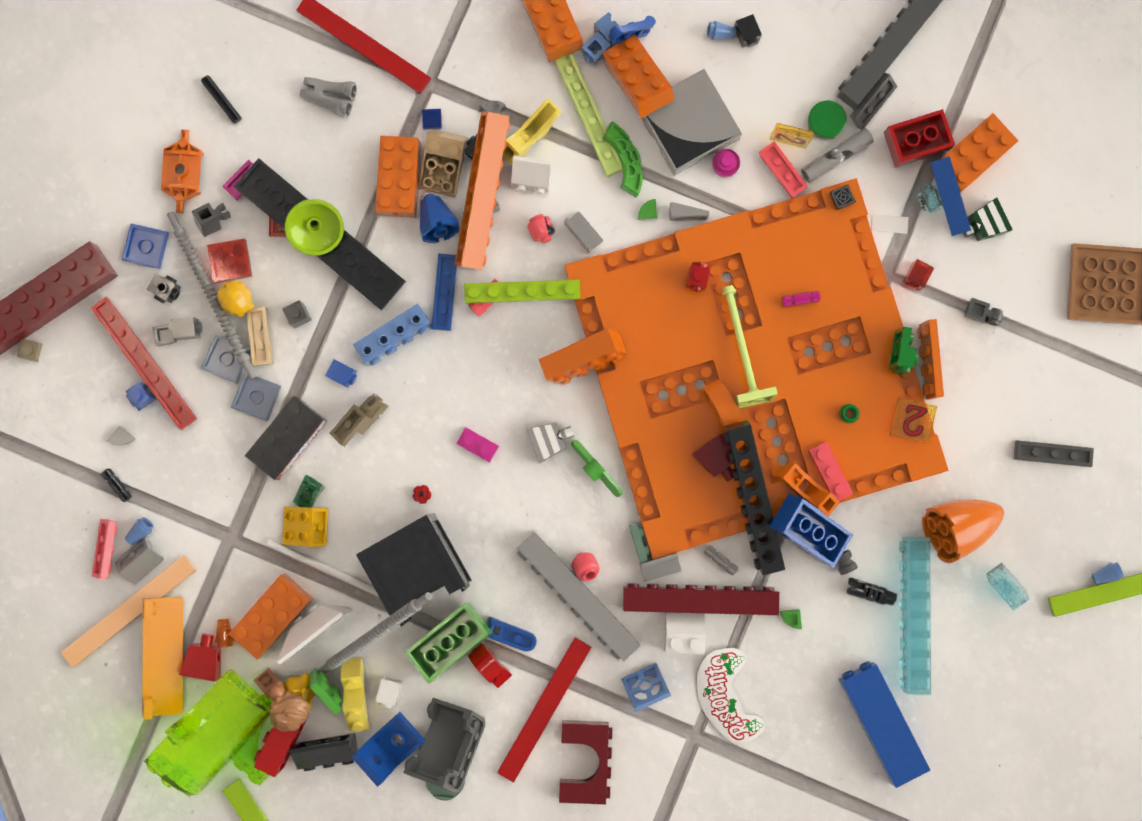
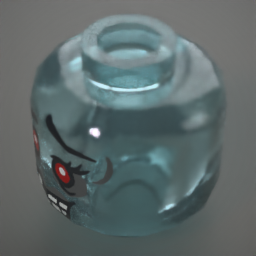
[917,183,943,213]

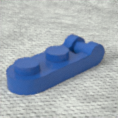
[608,16,656,44]
[487,616,537,652]

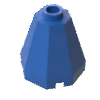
[420,194,459,244]

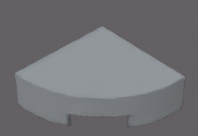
[479,101,506,114]
[107,426,135,445]

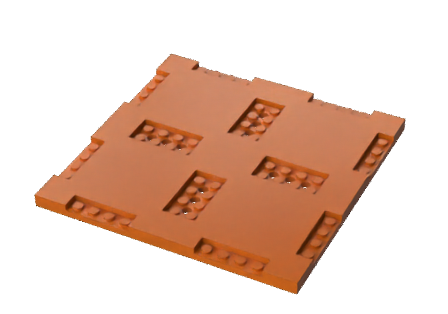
[564,178,949,559]

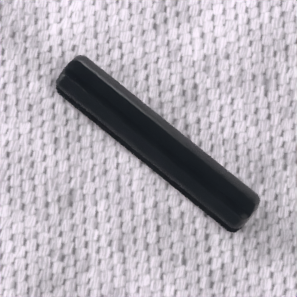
[201,75,242,124]

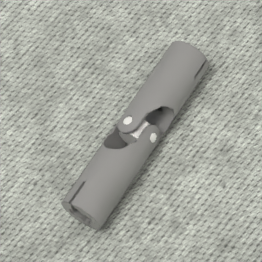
[801,128,874,183]

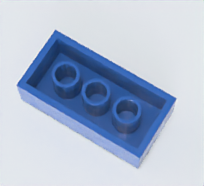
[769,493,853,568]

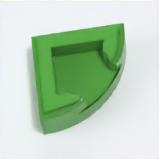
[638,199,657,220]
[780,609,802,629]

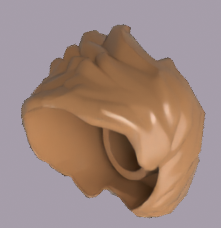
[269,691,311,732]

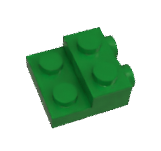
[888,327,918,375]

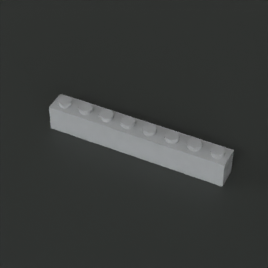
[517,531,641,661]

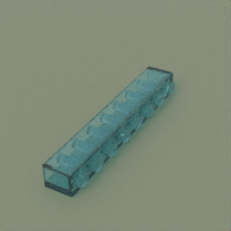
[899,537,931,695]

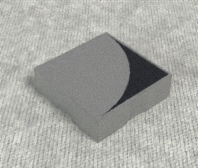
[641,69,742,176]

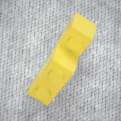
[502,98,562,165]
[341,657,369,732]

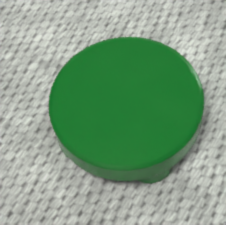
[808,100,847,139]

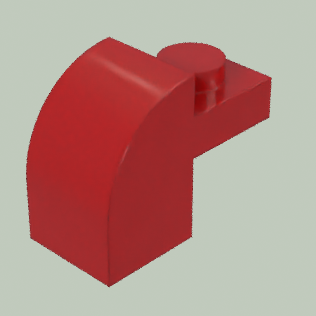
[468,643,512,688]

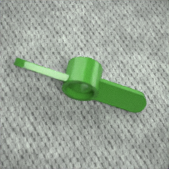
[571,440,622,497]

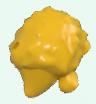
[217,280,254,317]
[283,673,315,707]

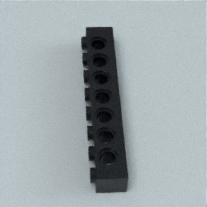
[723,420,785,576]

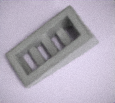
[669,202,709,221]

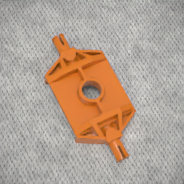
[161,129,204,213]

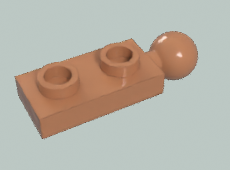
[253,668,285,700]

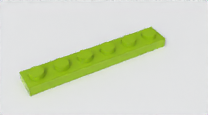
[464,279,580,304]

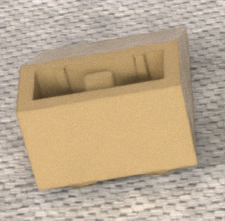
[418,129,468,197]

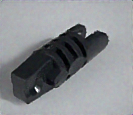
[847,577,897,605]

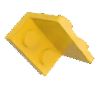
[282,506,328,547]

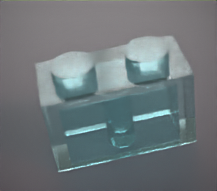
[986,563,1030,611]

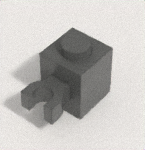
[192,203,231,237]

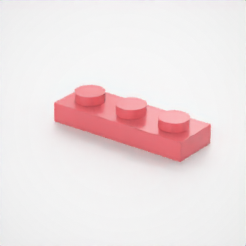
[758,141,808,199]
[808,442,853,501]
[92,519,117,579]

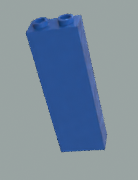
[838,661,931,788]

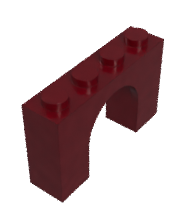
[559,720,612,805]

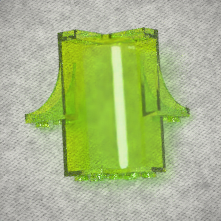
[144,669,272,797]

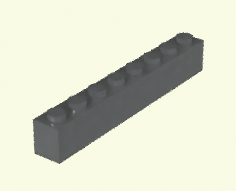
[837,0,943,110]

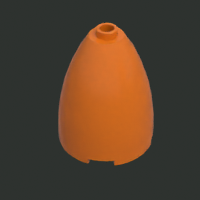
[922,499,1004,563]

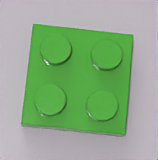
[310,668,342,715]

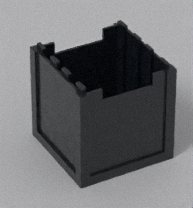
[356,513,472,627]

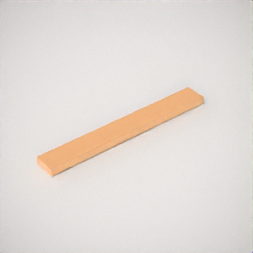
[61,555,197,668]

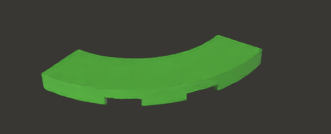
[603,121,643,198]

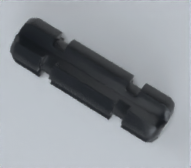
[101,469,132,502]

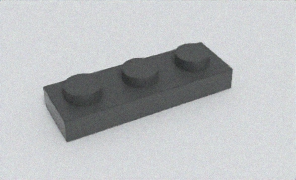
[850,73,898,130]

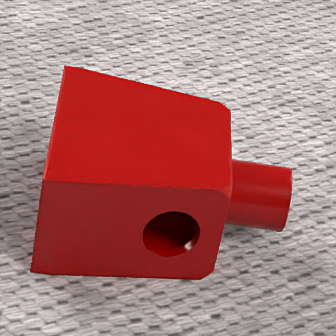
[179,634,221,682]

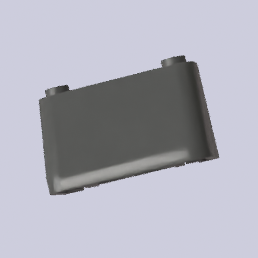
[403,698,485,793]

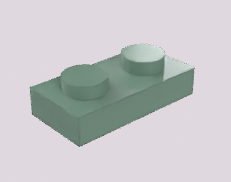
[629,523,650,563]

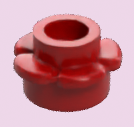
[412,485,431,504]

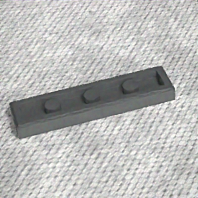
[1014,440,1094,467]

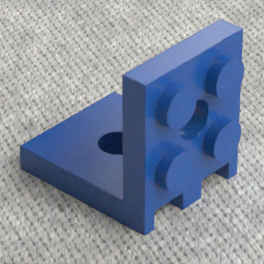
[351,712,426,787]

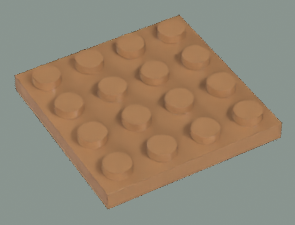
[1067,243,1142,326]

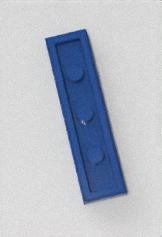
[930,156,971,236]
[431,253,457,331]

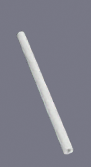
[266,539,379,597]

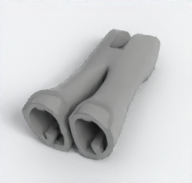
[299,77,357,118]

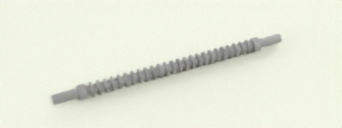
[167,211,257,380]
[318,592,432,674]

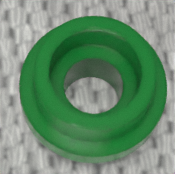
[839,404,859,423]

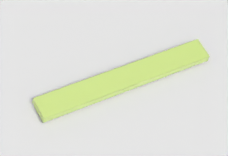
[554,53,623,177]

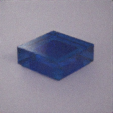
[422,108,442,130]

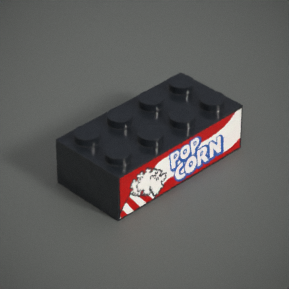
[245,396,327,480]

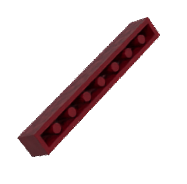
[623,583,780,615]

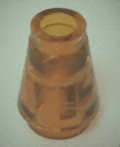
[215,619,235,648]

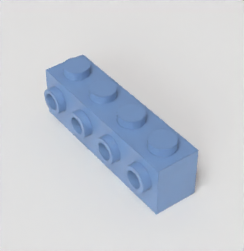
[353,303,432,366]

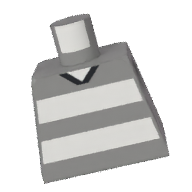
[527,422,574,463]

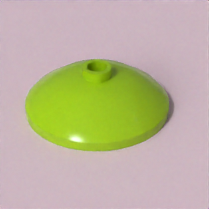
[285,199,344,255]

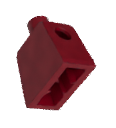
[691,433,733,482]

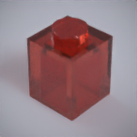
[903,259,934,291]

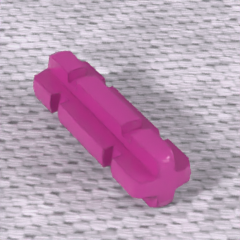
[782,291,820,307]

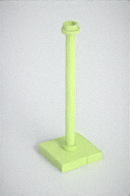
[722,285,777,409]

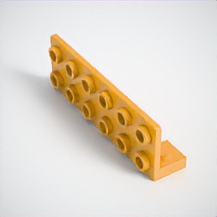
[142,597,183,720]

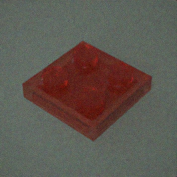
[207,238,253,283]

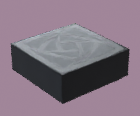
[829,185,856,210]

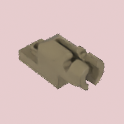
[329,394,388,447]

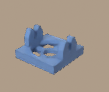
[621,663,671,712]

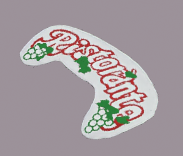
[697,648,764,745]

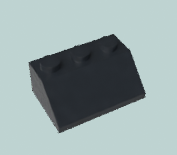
[290,733,358,771]

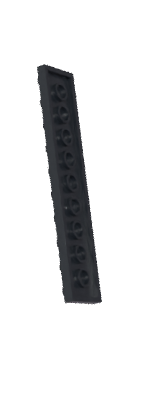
[234,158,406,311]

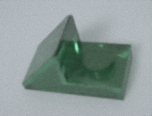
[293,474,326,508]

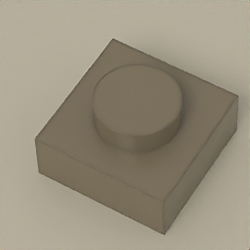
[16,339,42,362]

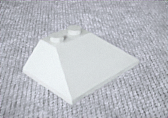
[277,604,353,665]

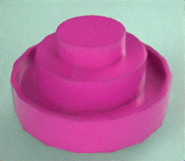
[712,149,740,178]

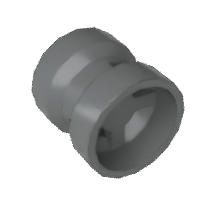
[837,550,858,575]

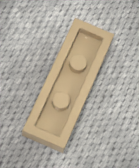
[247,307,273,366]

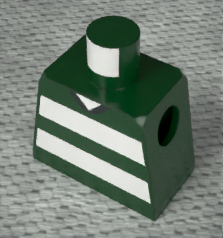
[963,197,1013,241]

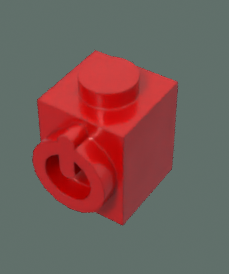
[686,262,710,292]

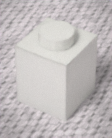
[375,676,403,708]

